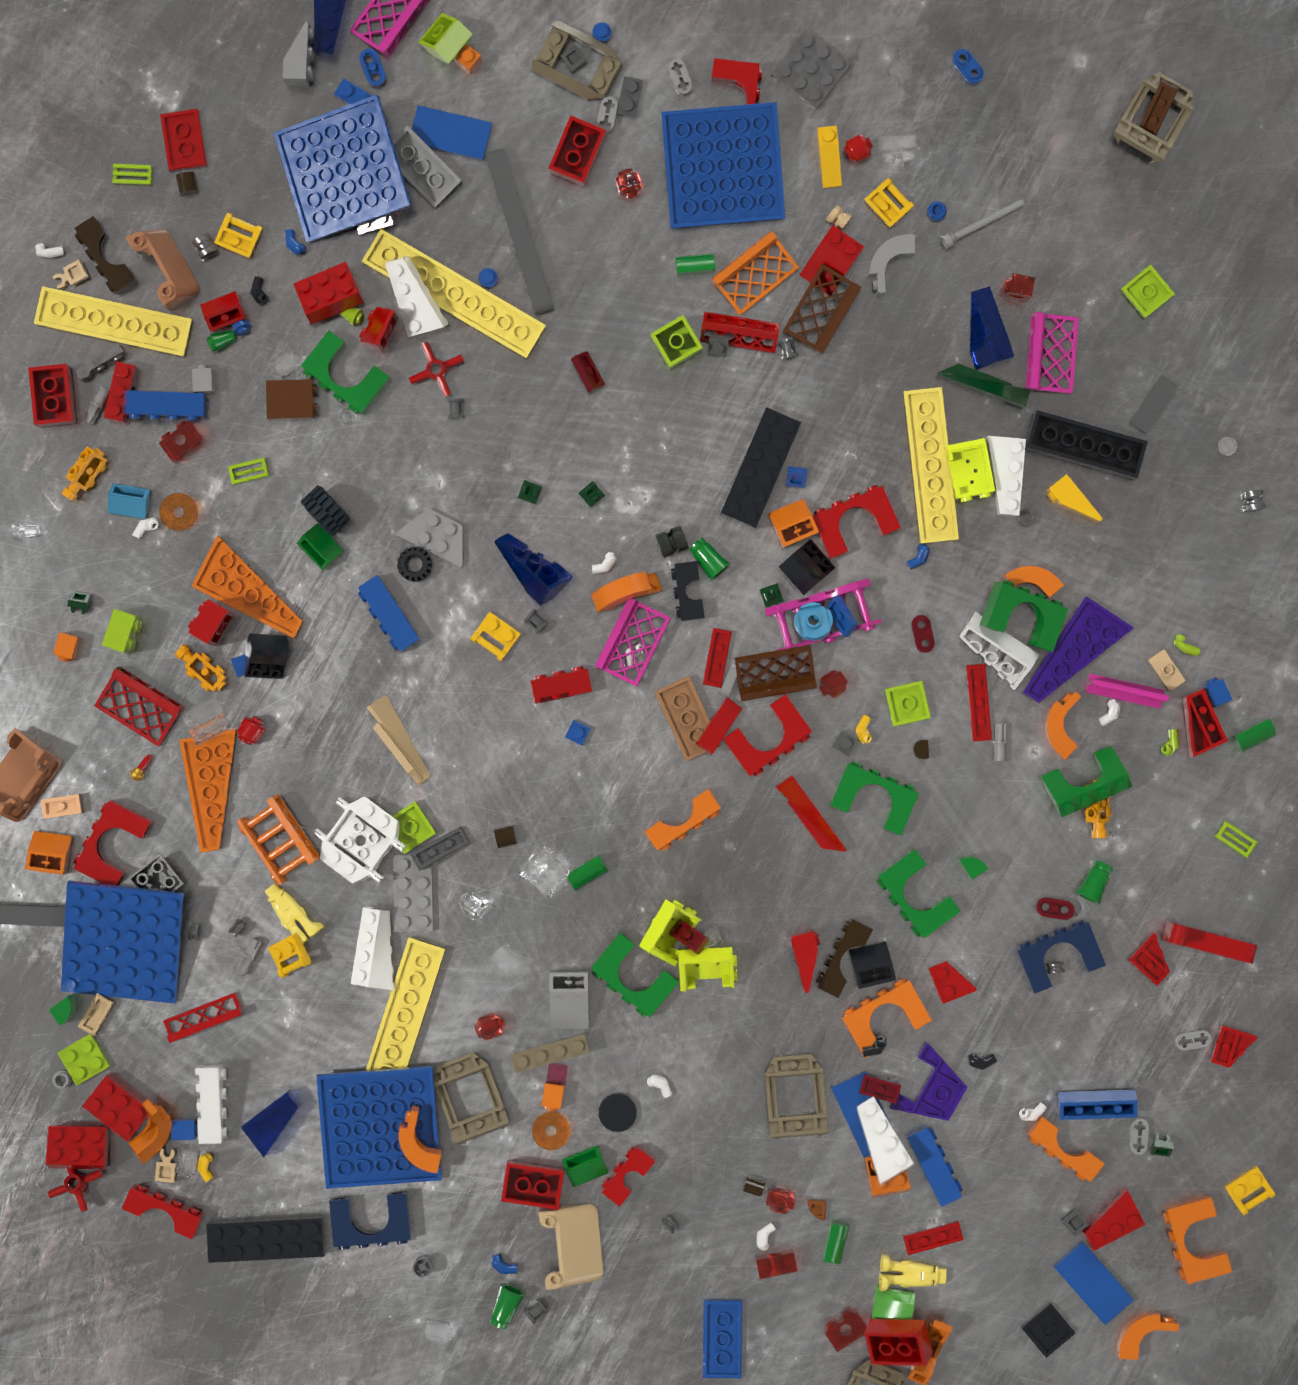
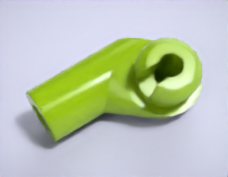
[1174,634,1200,657]
[1161,729,1180,756]

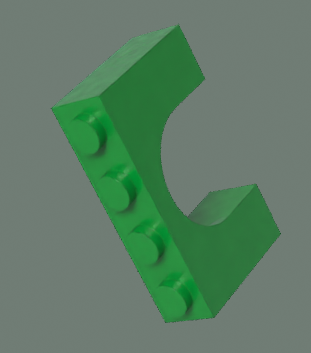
[301,330,391,415]
[980,580,1068,652]
[1041,746,1132,818]
[830,761,919,836]
[877,849,961,939]
[591,932,679,1018]

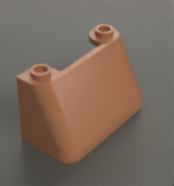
[126,229,200,311]
[0,728,61,822]

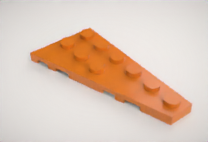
[191,535,303,639]
[179,729,237,853]

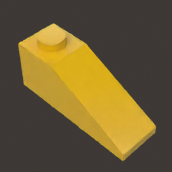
[816,125,842,189]
[1047,474,1103,523]

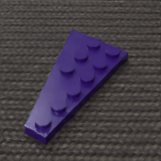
[1022,596,1134,703]

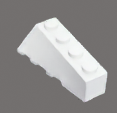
[959,612,1039,690]
[351,907,395,990]

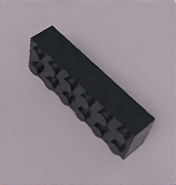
[720,407,801,529]
[1025,410,1148,480]
[206,1215,326,1263]

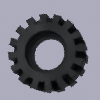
[397,547,432,582]

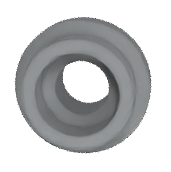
[52,1070,72,1090]

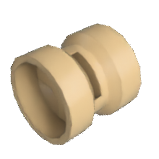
[826,205,852,231]

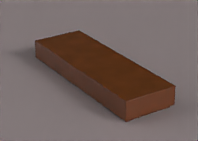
[1139,80,1179,136]

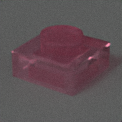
[546,1063,568,1085]

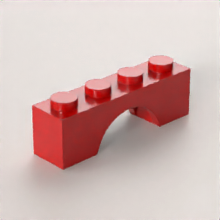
[121,1184,204,1239]

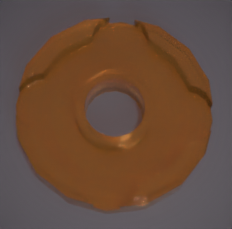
[159,493,198,531]
[532,1111,570,1150]

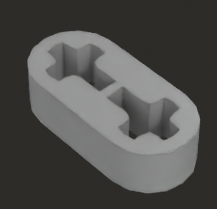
[668,59,692,96]
[597,97,618,134]
[719,660,742,697]
[1174,1030,1211,1051]
[1129,1117,1149,1155]

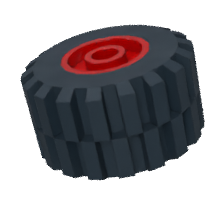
[301,485,350,536]

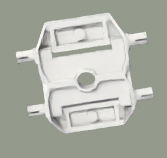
[313,796,406,884]

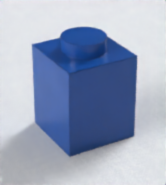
[1203,677,1232,708]
[171,1118,198,1140]

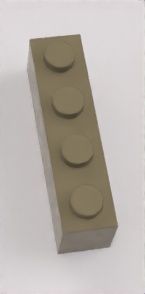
[510,1033,590,1073]

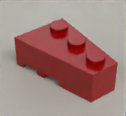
[530,666,593,704]
[1183,689,1228,757]
[1082,1187,1146,1251]

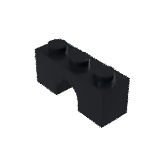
[671,561,704,622]

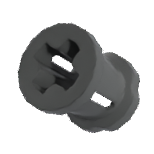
[778,337,799,360]
[447,398,464,419]
[523,609,548,634]
[524,1299,549,1324]

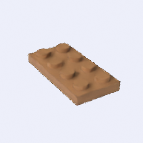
[654,676,721,761]

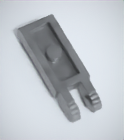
[75,345,126,380]

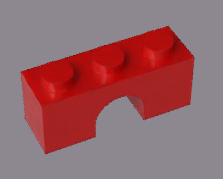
[104,361,138,424]
[601,1145,655,1207]

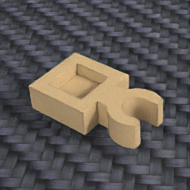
[53,259,89,289]
[155,1148,177,1183]

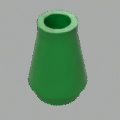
[206,330,236,352]

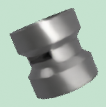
[192,233,218,259]
[1244,489,1266,511]
[413,1255,433,1277]

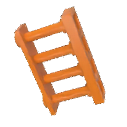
[237,794,320,885]

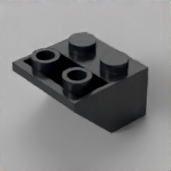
[779,539,836,595]
[244,633,290,679]
[848,941,896,989]

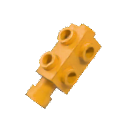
[61,446,107,502]
[174,644,227,692]
[1085,780,1112,838]

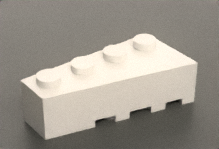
[857,1097,914,1186]

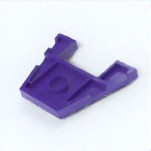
[889,1042,968,1121]

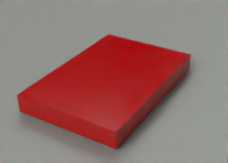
[160,108,207,172]

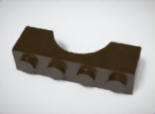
[74,216,138,295]
[816,918,873,998]

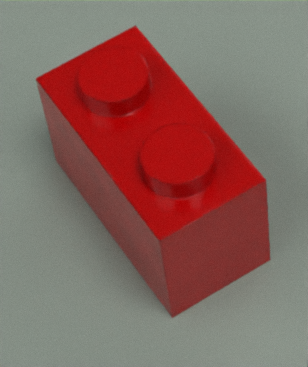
[200,291,246,332]

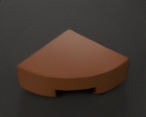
[807,1199,826,1221]

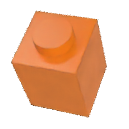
[454,44,482,74]
[53,632,81,662]
[541,1081,564,1112]

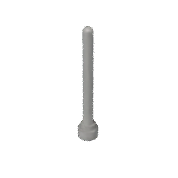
[940,199,1025,250]

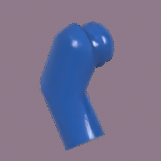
[491,1255,517,1274]

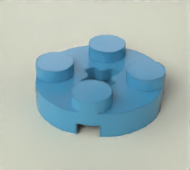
[794,602,833,641]

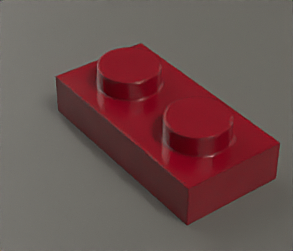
[571,351,605,393]
[669,919,710,955]
[859,1074,901,1104]

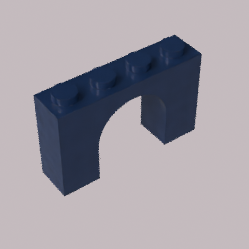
[1015,920,1106,994]
[329,1191,412,1250]

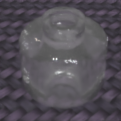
[459,891,488,919]

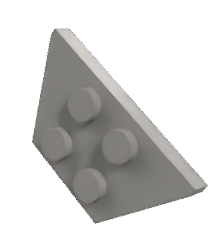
[395,508,463,568]

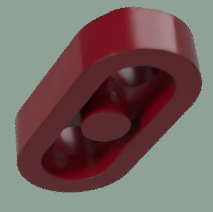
[911,615,935,653]
[1036,897,1075,920]

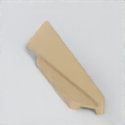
[367,695,430,786]

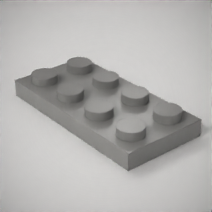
[392,125,462,208]
[393,854,433,932]

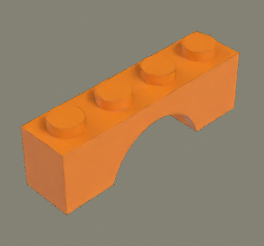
[644,789,721,852]
[1027,1116,1105,1182]

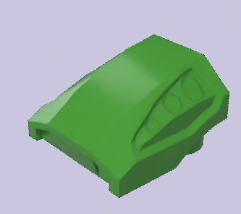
[871,1285,915,1320]

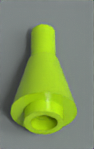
[340,307,364,326]

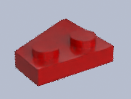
[1128,932,1170,986]
[928,961,977,1004]
[1210,1025,1258,1068]

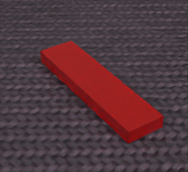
[966,664,992,742]

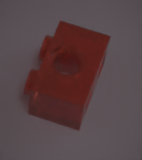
[1003,273,1035,302]
[159,420,205,463]
[755,1249,798,1279]
[824,1308,867,1352]

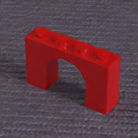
[711,58,763,104]
[812,484,901,560]
[723,694,812,777]
[73,800,153,886]

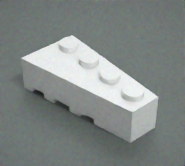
[385,255,449,337]
[985,436,1026,517]
[195,1064,227,1144]

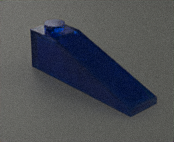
[970,286,1014,370]
[494,533,573,606]

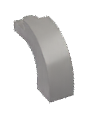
[868,234,915,295]

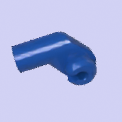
[285,229,306,255]
[907,543,930,570]

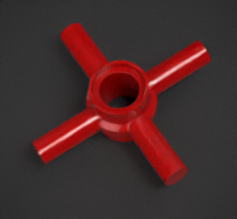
[409,342,464,397]
[48,1169,103,1212]

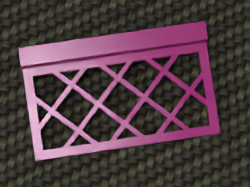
[349,0,430,59]
[1025,312,1079,394]
[595,599,671,687]
[1085,673,1169,709]

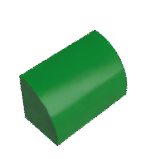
[675,253,715,276]
[296,523,344,571]
[1232,718,1276,753]
[565,855,609,891]
[956,856,988,880]
[48,994,78,1026]
[562,1145,608,1188]
[822,1221,850,1264]

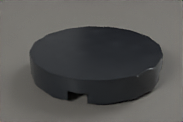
[599,1093,637,1132]

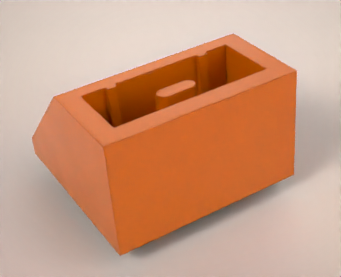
[768,499,819,549]
[25,831,73,875]
[865,1157,911,1198]

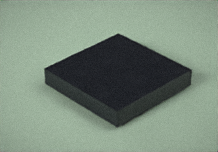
[1021,1303,1075,1358]

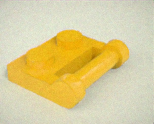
[864,177,915,228]
[214,212,263,259]
[470,612,521,662]
[268,932,311,978]
[1224,1166,1276,1216]

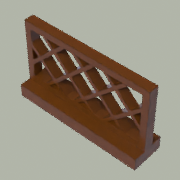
[783,264,862,354]
[734,645,817,701]

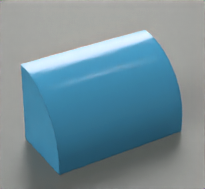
[108,483,150,519]

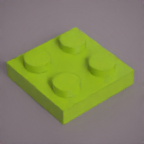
[1120,264,1175,319]
[884,681,931,727]
[393,801,436,854]
[57,1034,110,1086]

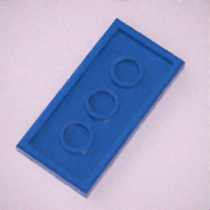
[412,105,492,161]
[831,1071,891,1157]
[1053,1241,1134,1325]
[703,1300,742,1378]

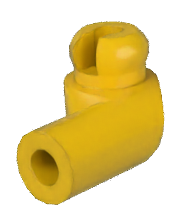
[856,715,872,744]
[197,1153,214,1183]

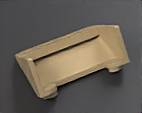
[539,1204,603,1290]

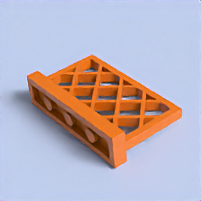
[710,231,799,315]

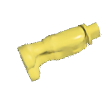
[264,883,324,945]
[879,1255,946,1291]

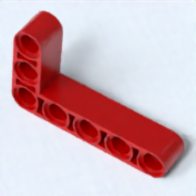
[1162,921,1258,964]

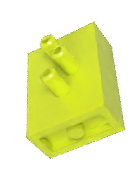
[945,438,995,502]
[639,899,702,966]
[678,947,738,992]

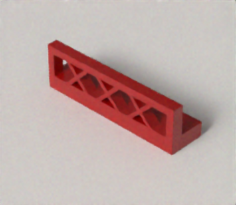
[700,311,780,353]
[163,993,243,1043]

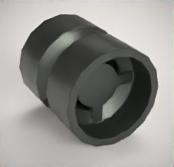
[655,525,689,558]

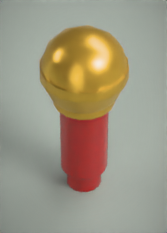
[130,754,153,781]

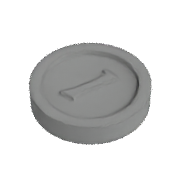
[1217,437,1237,456]

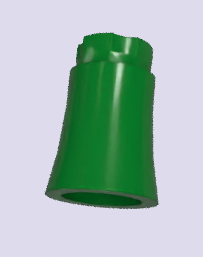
[689,537,731,581]
[1076,860,1113,905]
[490,1284,525,1329]

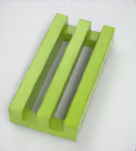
[112,164,152,185]
[227,457,270,485]
[1214,821,1258,858]

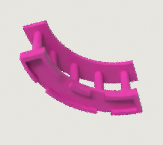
[764,578,882,650]

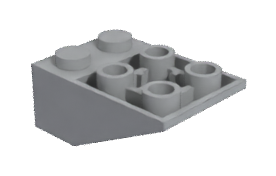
[283,22,315,87]
[119,854,184,892]
[549,971,589,1029]

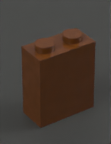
[266,379,318,421]

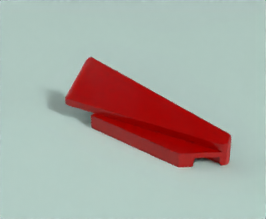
[776,775,847,852]

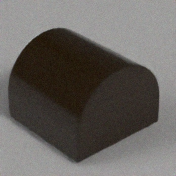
[175,172,199,195]
[912,740,929,759]
[494,825,517,848]
[742,1176,765,1197]

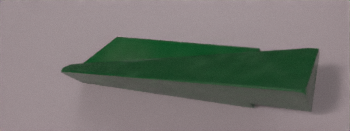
[936,363,1031,408]

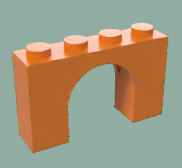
[841,978,932,1058]
[1163,1195,1232,1284]

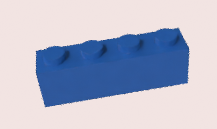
[124,390,204,420]
[357,575,420,652]
[1058,1090,1138,1120]
[906,1125,963,1207]

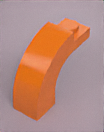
[1003,566,1064,599]
[591,572,662,612]
[1045,691,1081,760]
[128,1099,172,1164]
[399,1106,442,1173]
[1116,1311,1179,1360]
[908,1320,952,1385]

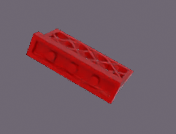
[94,666,184,747]

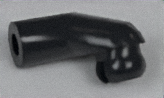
[250,276,268,304]
[862,1035,887,1057]
[968,1053,997,1070]

